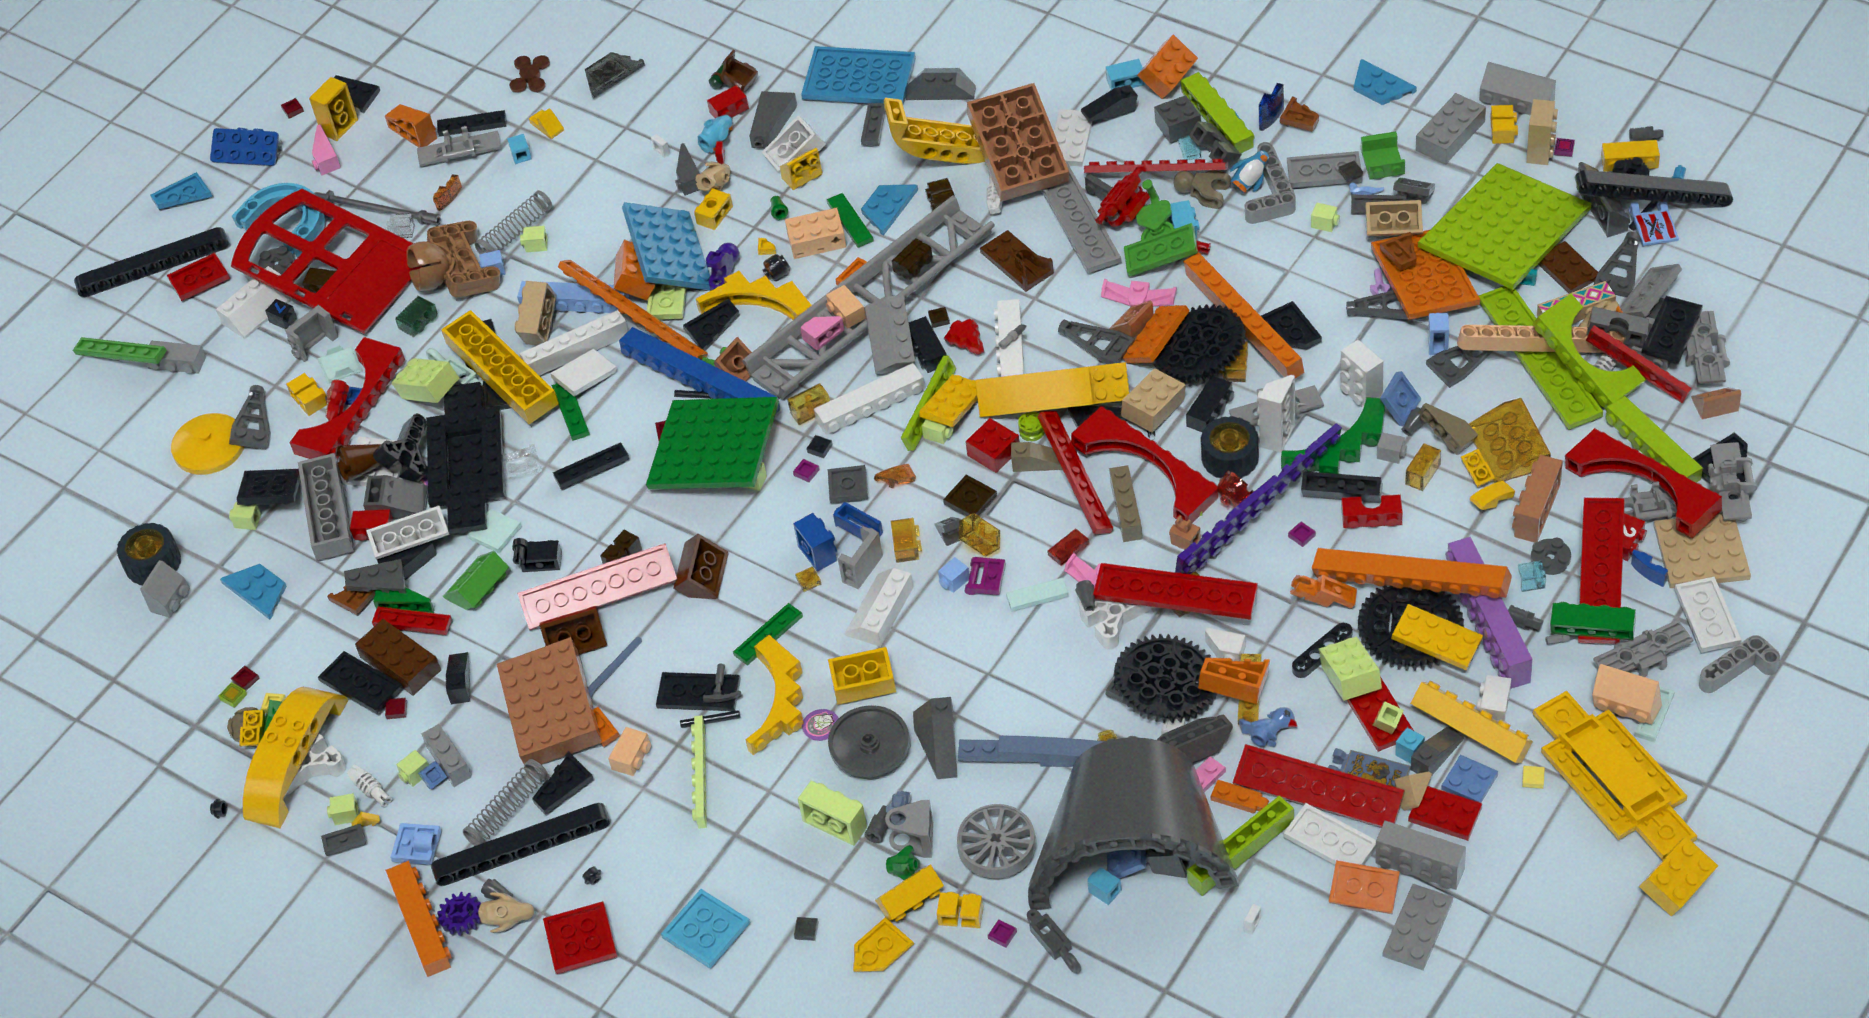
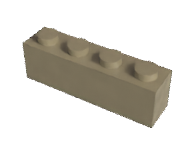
[1109,465,1142,542]

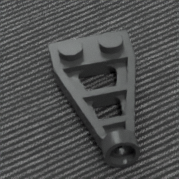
[1593,232,1641,298]
[1346,290,1424,319]
[1058,319,1135,364]
[1426,346,1493,388]
[229,385,269,450]

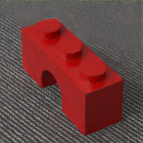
[1341,494,1403,528]

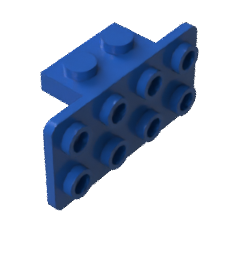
[210,127,279,166]

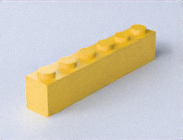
[1410,681,1533,763]

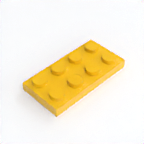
[919,374,978,427]
[1391,604,1483,671]

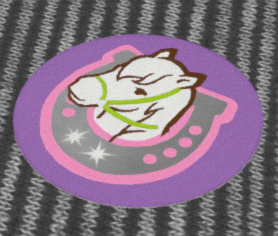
[802,709,839,741]

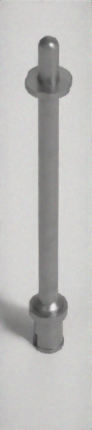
[314,190,441,226]

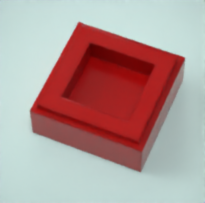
[715,141,725,164]

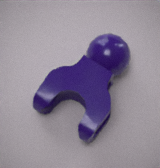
[706,243,740,290]

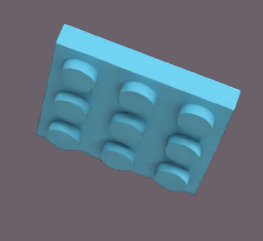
[661,889,750,969]

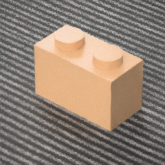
[826,285,866,329]
[608,727,651,776]

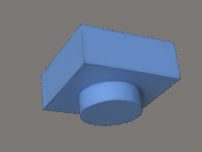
[418,761,447,789]

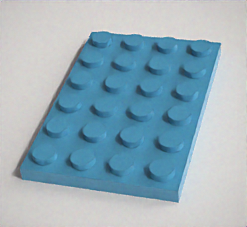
[801,46,916,104]
[622,202,710,290]

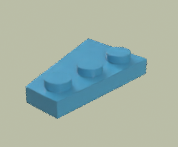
[150,172,213,209]

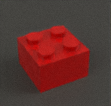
[965,418,1020,473]

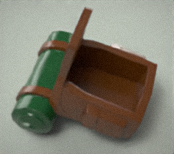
[708,50,758,93]

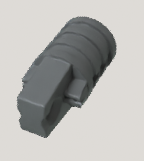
[1629,126,1664,141]
[1508,605,1544,630]
[864,805,891,843]

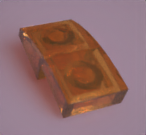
[433,174,462,211]

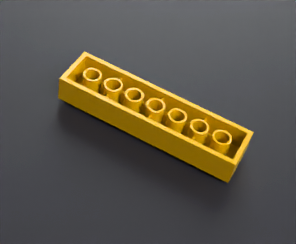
[441,310,559,424]

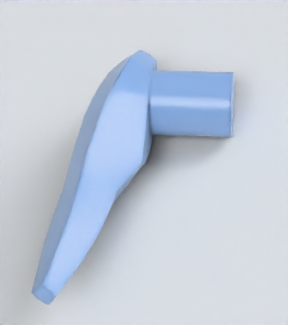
[1349,182,1384,195]

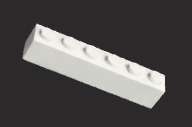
[994,299,1024,377]
[519,310,628,376]
[814,363,925,435]

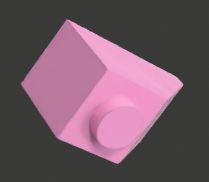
[800,316,844,351]

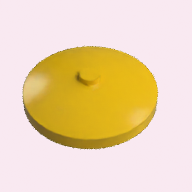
[171,413,245,475]

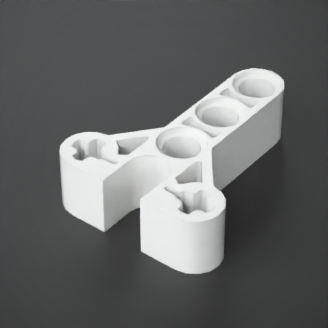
[1079,600,1155,649]
[283,733,346,799]

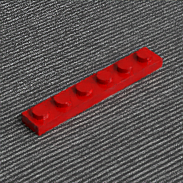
[1586,325,1692,403]

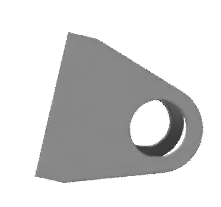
[885,800,934,858]

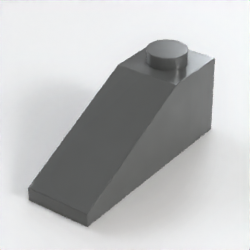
[675,143,700,196]
[1411,727,1464,775]

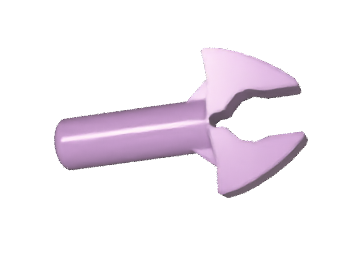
[1370,268,1390,295]

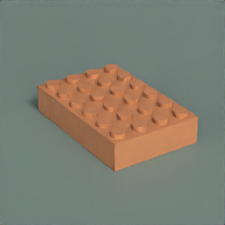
[967,83,1069,202]
[497,637,602,767]

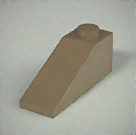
[1011,442,1063,472]

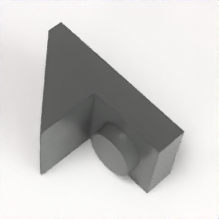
[935,517,964,546]

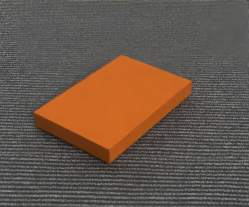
[1329,860,1400,914]

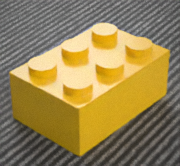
[309,77,358,141]
[828,647,896,705]
[1639,836,1718,916]

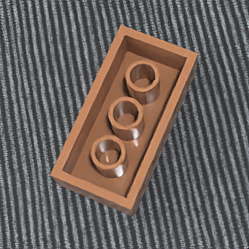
[1512,455,1563,543]

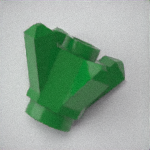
[886,845,920,880]

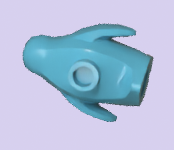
[697,115,733,153]

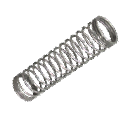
[475,190,552,254]
[463,759,548,846]

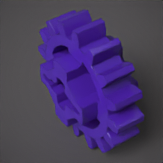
[437,892,481,936]

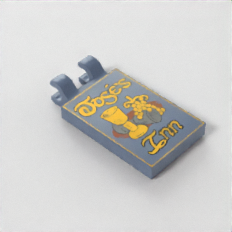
[1328,748,1411,787]

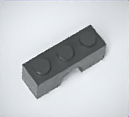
[1189,121,1242,168]
[1586,306,1649,348]

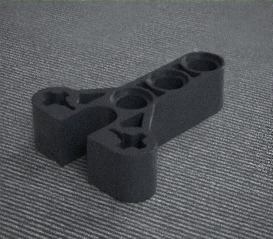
[373,413,428,483]

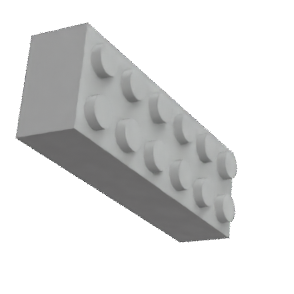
[298,453,354,561]

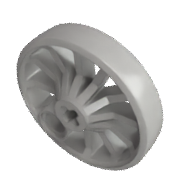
[957,804,1036,879]

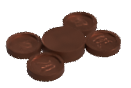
[509,55,550,92]

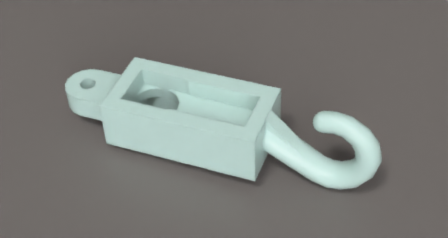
[426,348,483,389]

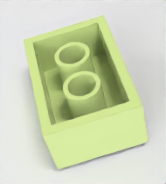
[392,358,459,403]
[1319,637,1382,701]
[798,781,867,846]

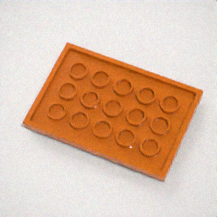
[1371,230,1480,320]

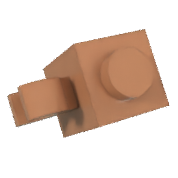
[1169,516,1201,550]

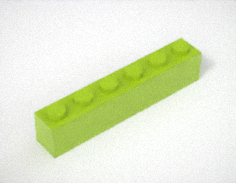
[1181,72,1255,153]
[1606,396,1703,483]
[1187,796,1294,896]

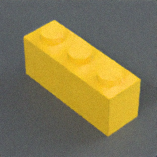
[1601,140,1660,172]
[875,864,944,922]

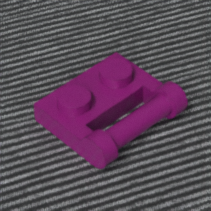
[964,557,1006,595]

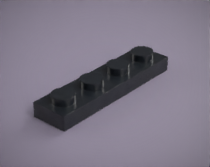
[437,110,507,137]
[552,442,629,490]

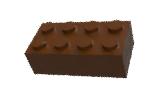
[355,619,441,696]

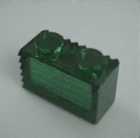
[395,296,438,337]

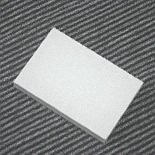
[551,349,617,396]

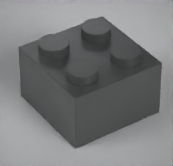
[1154,95,1201,143]

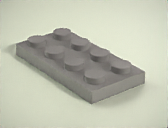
[1287,151,1363,188]
[1620,264,1682,318]
[1383,884,1453,971]

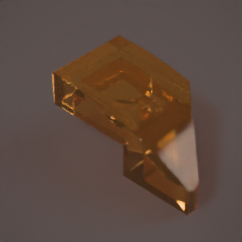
[874,464,916,488]

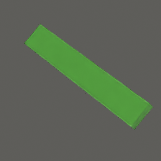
[72,337,167,364]

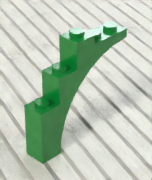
[1281,397,1385,474]

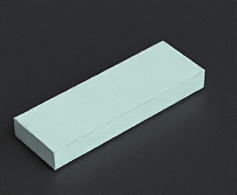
[1006,578,1069,611]
[1635,686,1675,743]

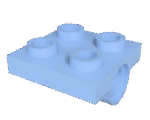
[390,823,441,865]

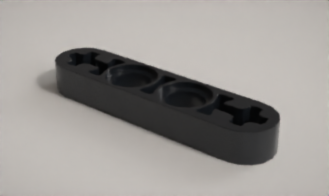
[1292,622,1353,678]

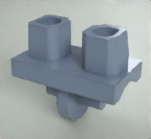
[886,791,911,825]

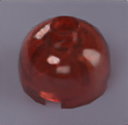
[1217,470,1254,507]

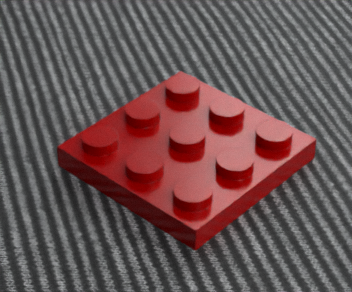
[543,901,617,974]

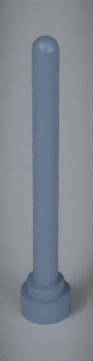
[588,637,642,698]

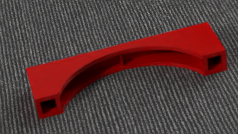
[289,337,405,459]
[1071,406,1219,523]
[1565,428,1722,538]

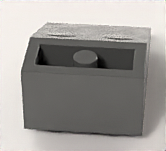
[363,475,428,518]

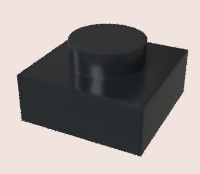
[807,435,833,458]

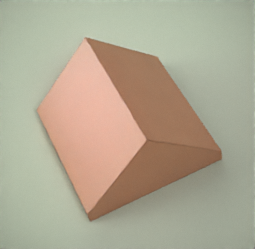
[1109,300,1154,339]
[714,337,752,381]
[1691,387,1741,419]

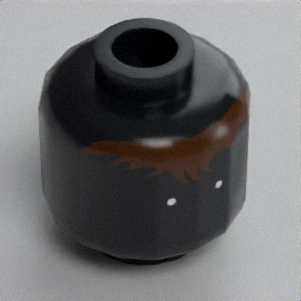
[762,254,790,281]

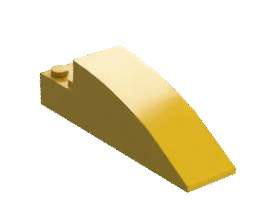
[975,362,1129,417]

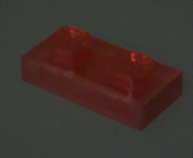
[1047,528,1090,566]

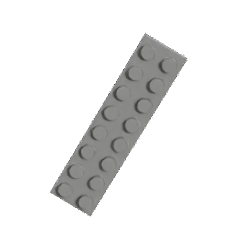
[1042,162,1121,273]

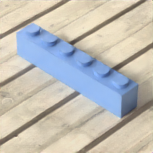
[517,281,630,314]

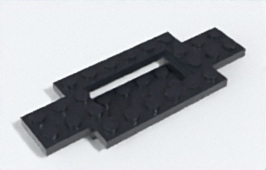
[426,382,505,535]

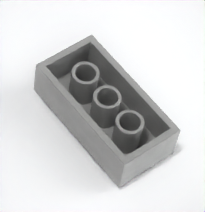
[1416,93,1486,165]
[1375,821,1466,890]

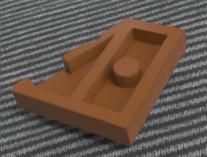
[1280,96,1319,132]
[1380,232,1417,270]
[327,586,376,615]

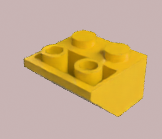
[779,148,822,190]

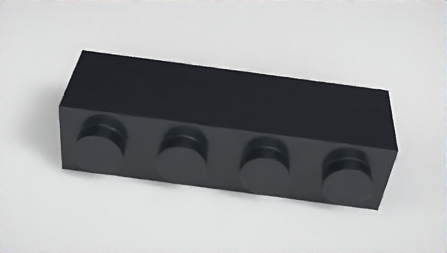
[1301,471,1383,503]

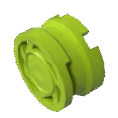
[1018,412,1045,441]

